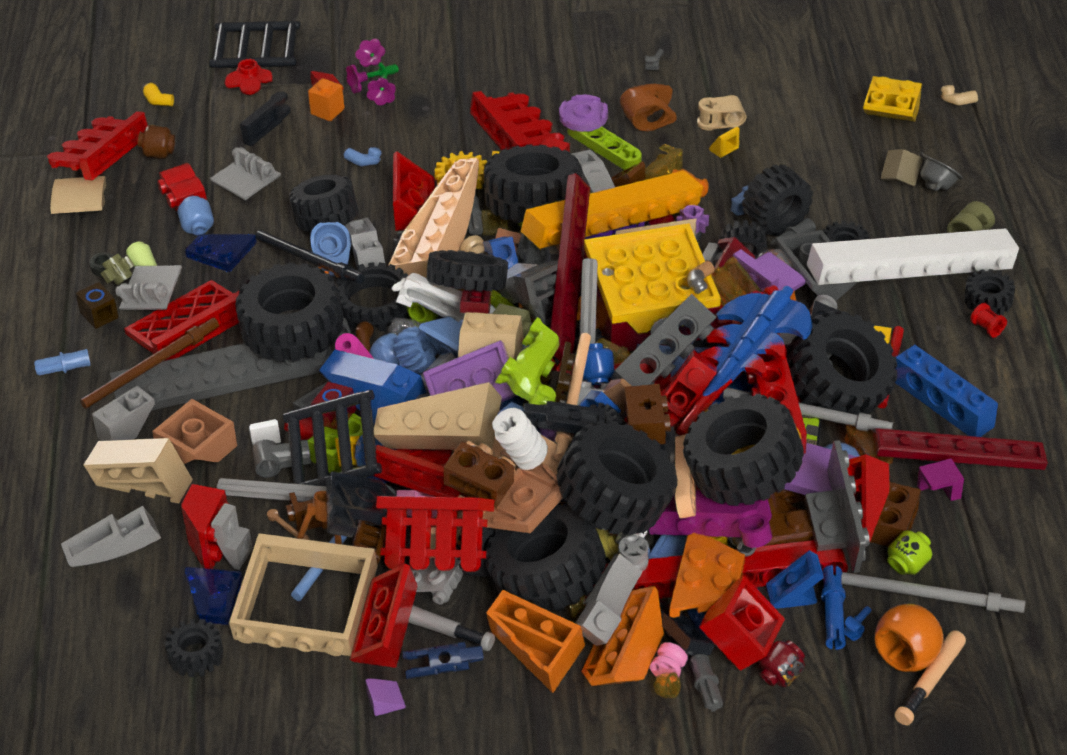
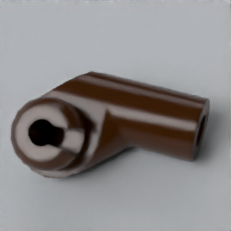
[355,321,374,352]

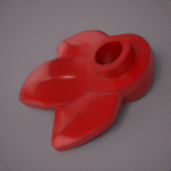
[225,59,273,95]

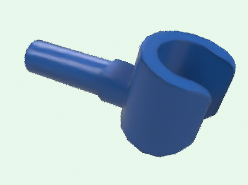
[844,606,871,641]

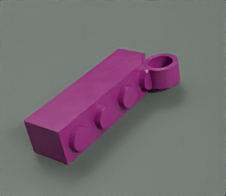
[649,490,772,548]

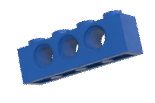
[895,345,998,437]

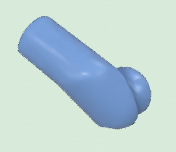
[344,147,382,166]

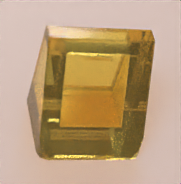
[482,210,509,236]

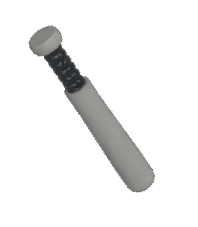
[408,605,495,651]

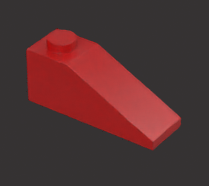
[847,455,889,541]

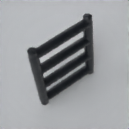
[209,21,301,68]
[283,390,382,486]

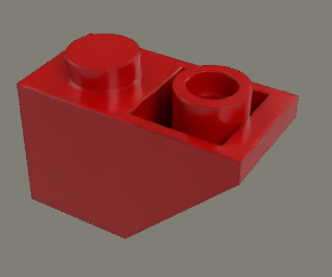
[663,349,717,418]

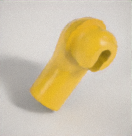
[143,83,174,106]

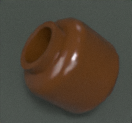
[138,125,175,159]

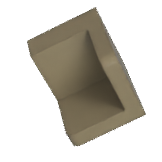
[881,149,923,186]

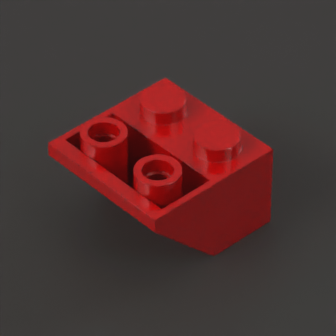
[181,484,230,573]

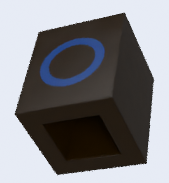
[76,282,119,329]

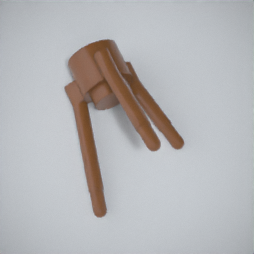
[297,491,342,545]

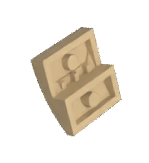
[50,176,106,214]

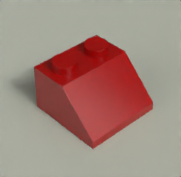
[699,575,785,671]

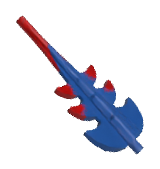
[676,286,812,436]

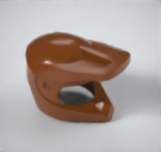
[620,84,677,131]

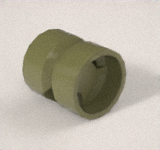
[947,201,995,233]

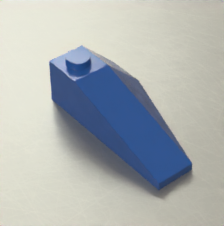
[320,349,427,426]

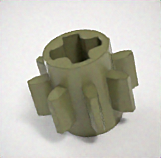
[100,253,135,286]

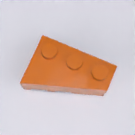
[486,590,585,693]

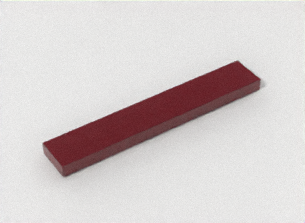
[873,428,1048,470]

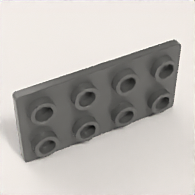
[804,440,870,573]

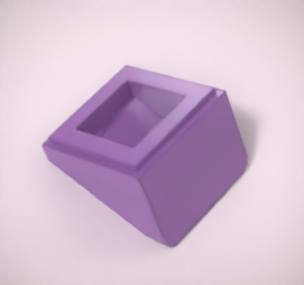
[365,679,405,716]

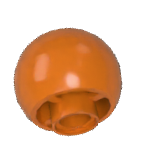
[875,604,943,672]

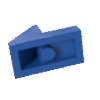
[766,550,824,609]

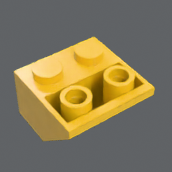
[863,76,922,122]

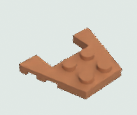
[457,449,563,533]

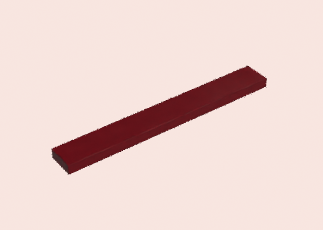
[551,173,590,362]

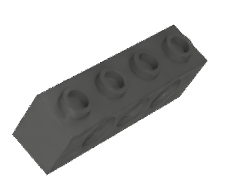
[611,294,716,386]

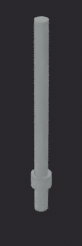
[723,388,893,432]
[842,572,1026,613]

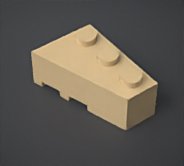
[84,438,193,504]

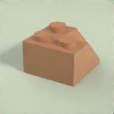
[153,399,237,464]

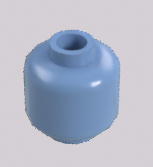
[177,196,214,235]

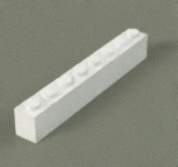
[807,229,1019,285]

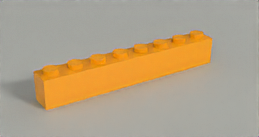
[521,170,704,249]

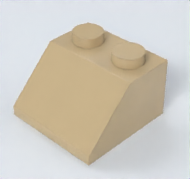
[458,312,524,360]

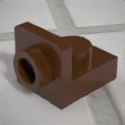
[285,492,322,532]

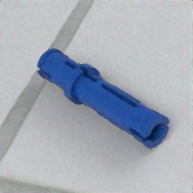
[821,565,846,650]

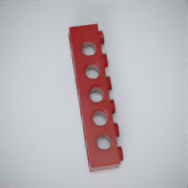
[741,323,807,454]

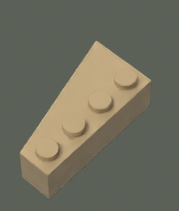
[374,382,502,450]

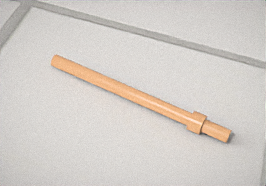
[555,333,591,461]

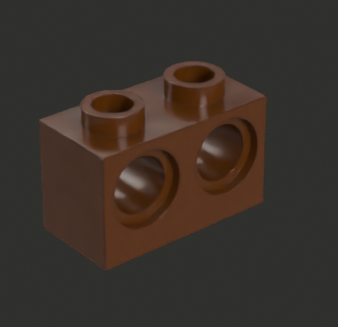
[444,441,514,509]
[870,482,921,547]

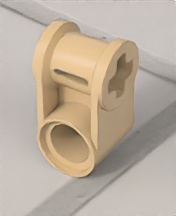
[697,95,746,130]

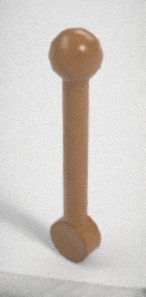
[267,509,309,540]

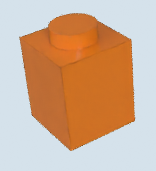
[308,78,345,122]

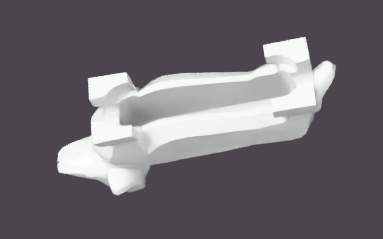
[392,273,495,322]

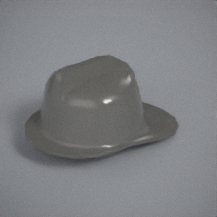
[920,152,963,191]

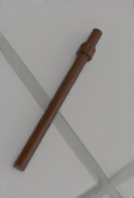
[80,318,219,409]

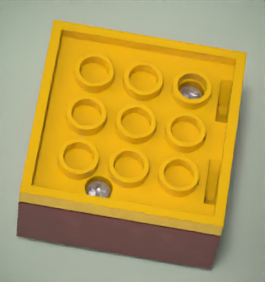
[583,223,721,354]

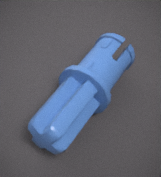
[34,349,91,375]

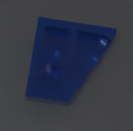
[185,234,257,272]
[185,567,243,625]

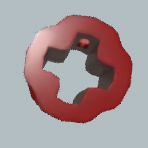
[970,303,1007,338]

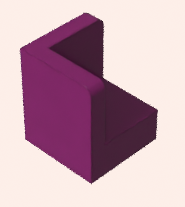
[917,459,964,501]

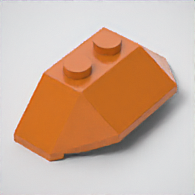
[582,586,664,686]

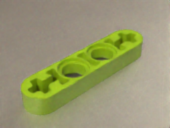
[567,126,641,170]

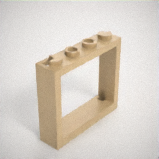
[229,533,378,656]

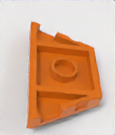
[670,533,745,617]

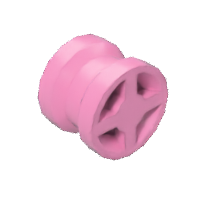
[650,643,688,682]

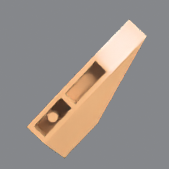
[388,158,479,278]

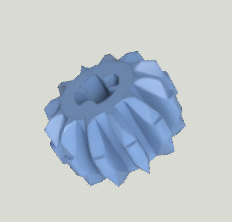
[393,326,437,374]

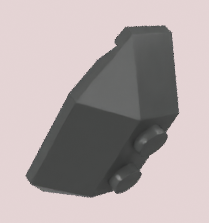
[513,259,582,326]

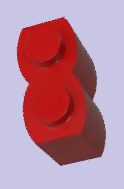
[157,163,207,211]

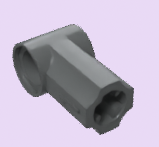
[252,440,311,478]

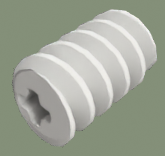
[492,408,548,470]

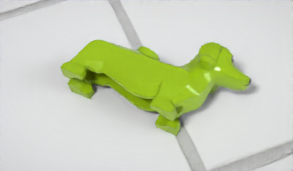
[495,317,559,405]

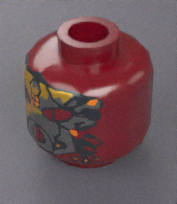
[759,640,805,687]

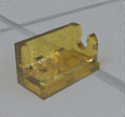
[645,144,683,180]
[711,256,762,306]

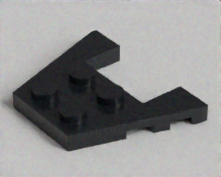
[326,472,412,546]

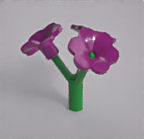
[346,38,399,105]

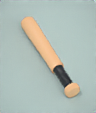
[895,630,966,725]

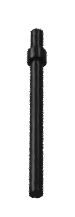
[256,230,365,284]

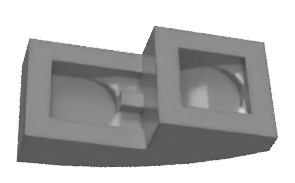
[211,503,253,570]

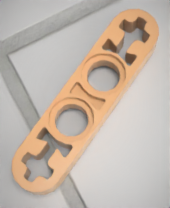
[675,435,696,519]

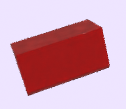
[393,151,435,231]
[350,563,418,668]

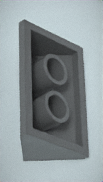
[775,230,857,301]

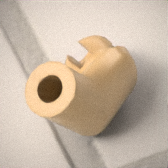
[940,85,978,106]

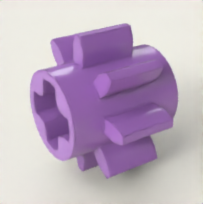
[676,205,709,234]

